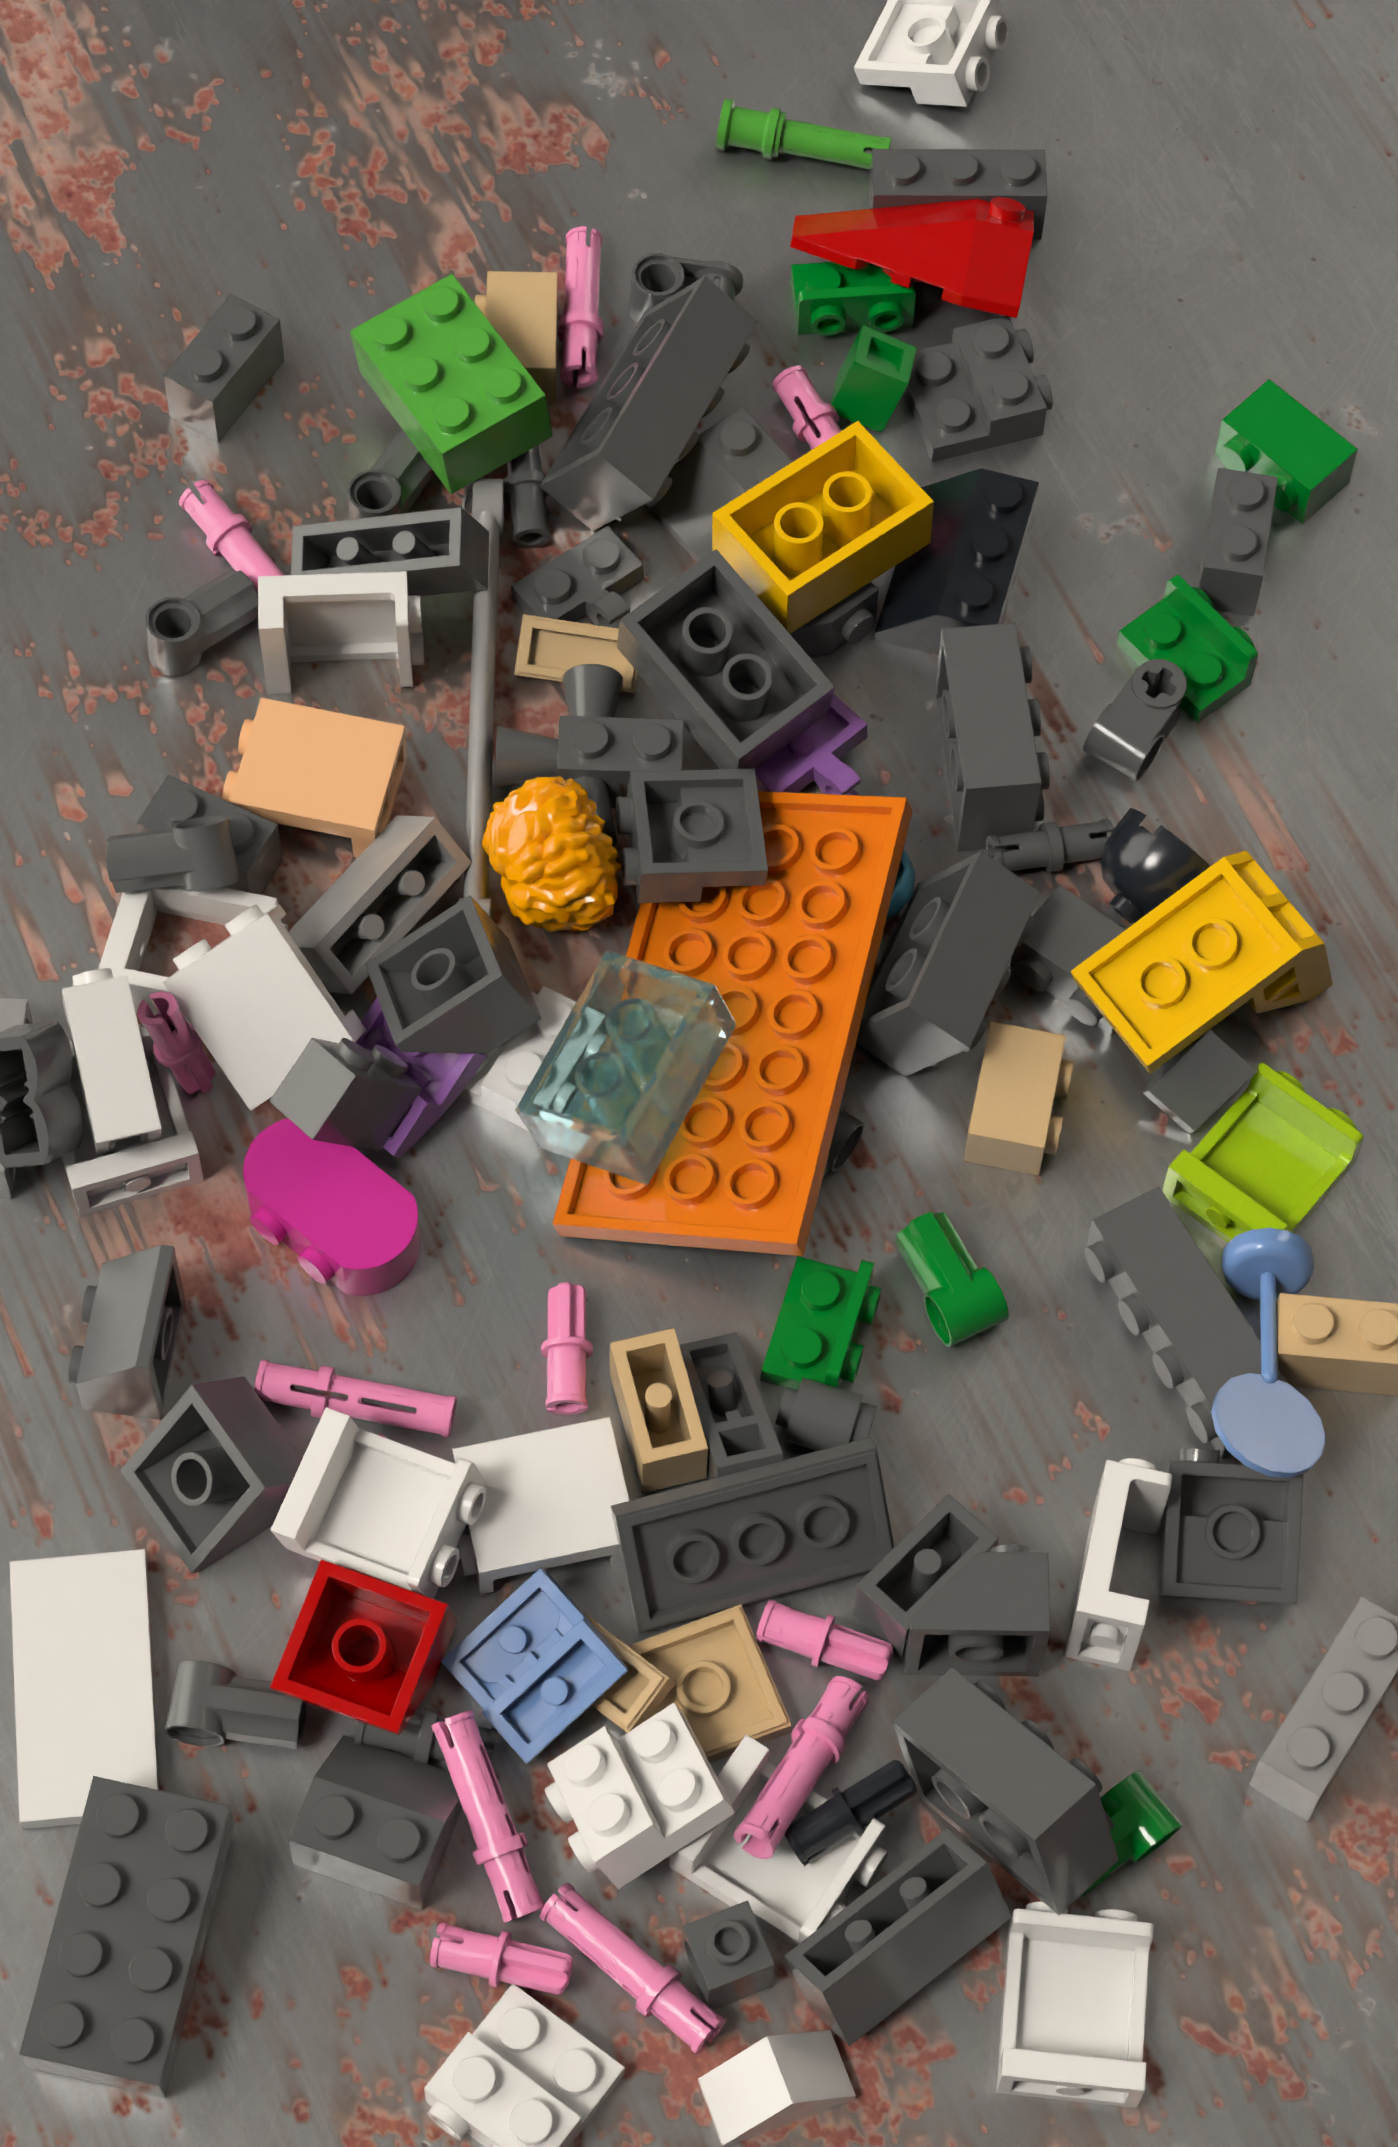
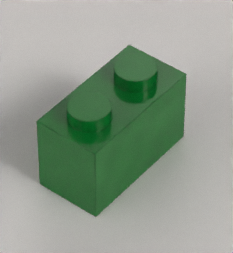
[1214,379,1358,524]

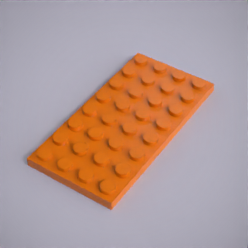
[552,791,913,1256]

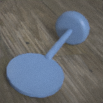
[1211,1228,1326,1478]

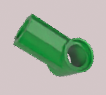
[895,1211,1009,1347]
[1074,1770,1183,1902]

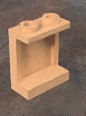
[222,697,407,858]

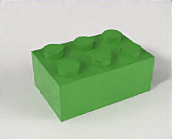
[350,274,553,494]

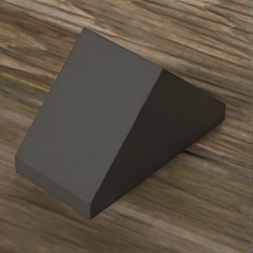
[1143,1013,1260,1134]

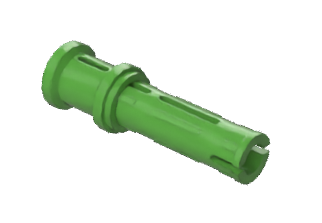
[716,98,892,170]

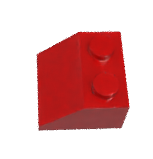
[270,1559,458,1736]

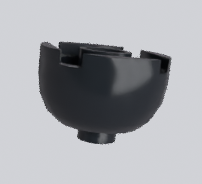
[1100,808,1210,925]

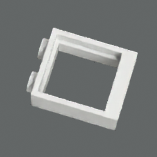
[98,885,288,1023]
[62,968,161,1155]

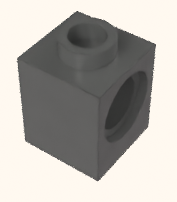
[681,1900,775,2010]

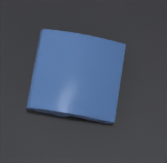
[441,1568,629,1764]

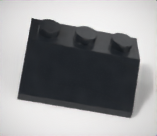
[874,468,1039,655]

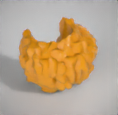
[482,776,623,932]

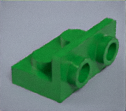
[790,262,916,336]
[1116,574,1258,724]
[760,1256,882,1389]

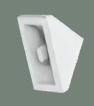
[698,2030,856,2147]

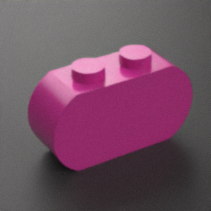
[243,1118,421,1296]

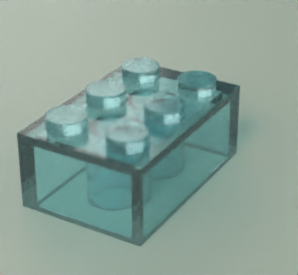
[515,950,737,1185]

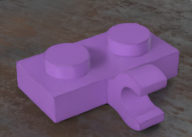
[755,694,868,795]

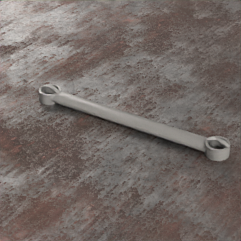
[457,479,504,919]

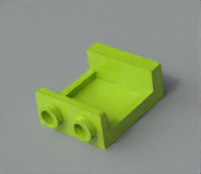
[1162,1063,1364,1243]

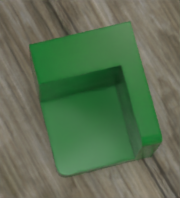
[830,325,917,432]

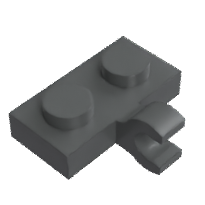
[511,526,644,629]

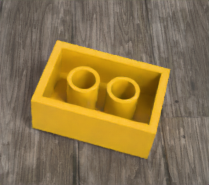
[712,421,934,634]

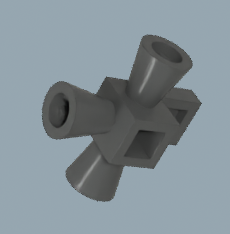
[495,664,684,847]

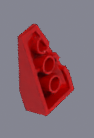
[790,197,1034,318]

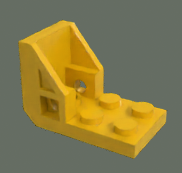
[1070,850,1333,1074]

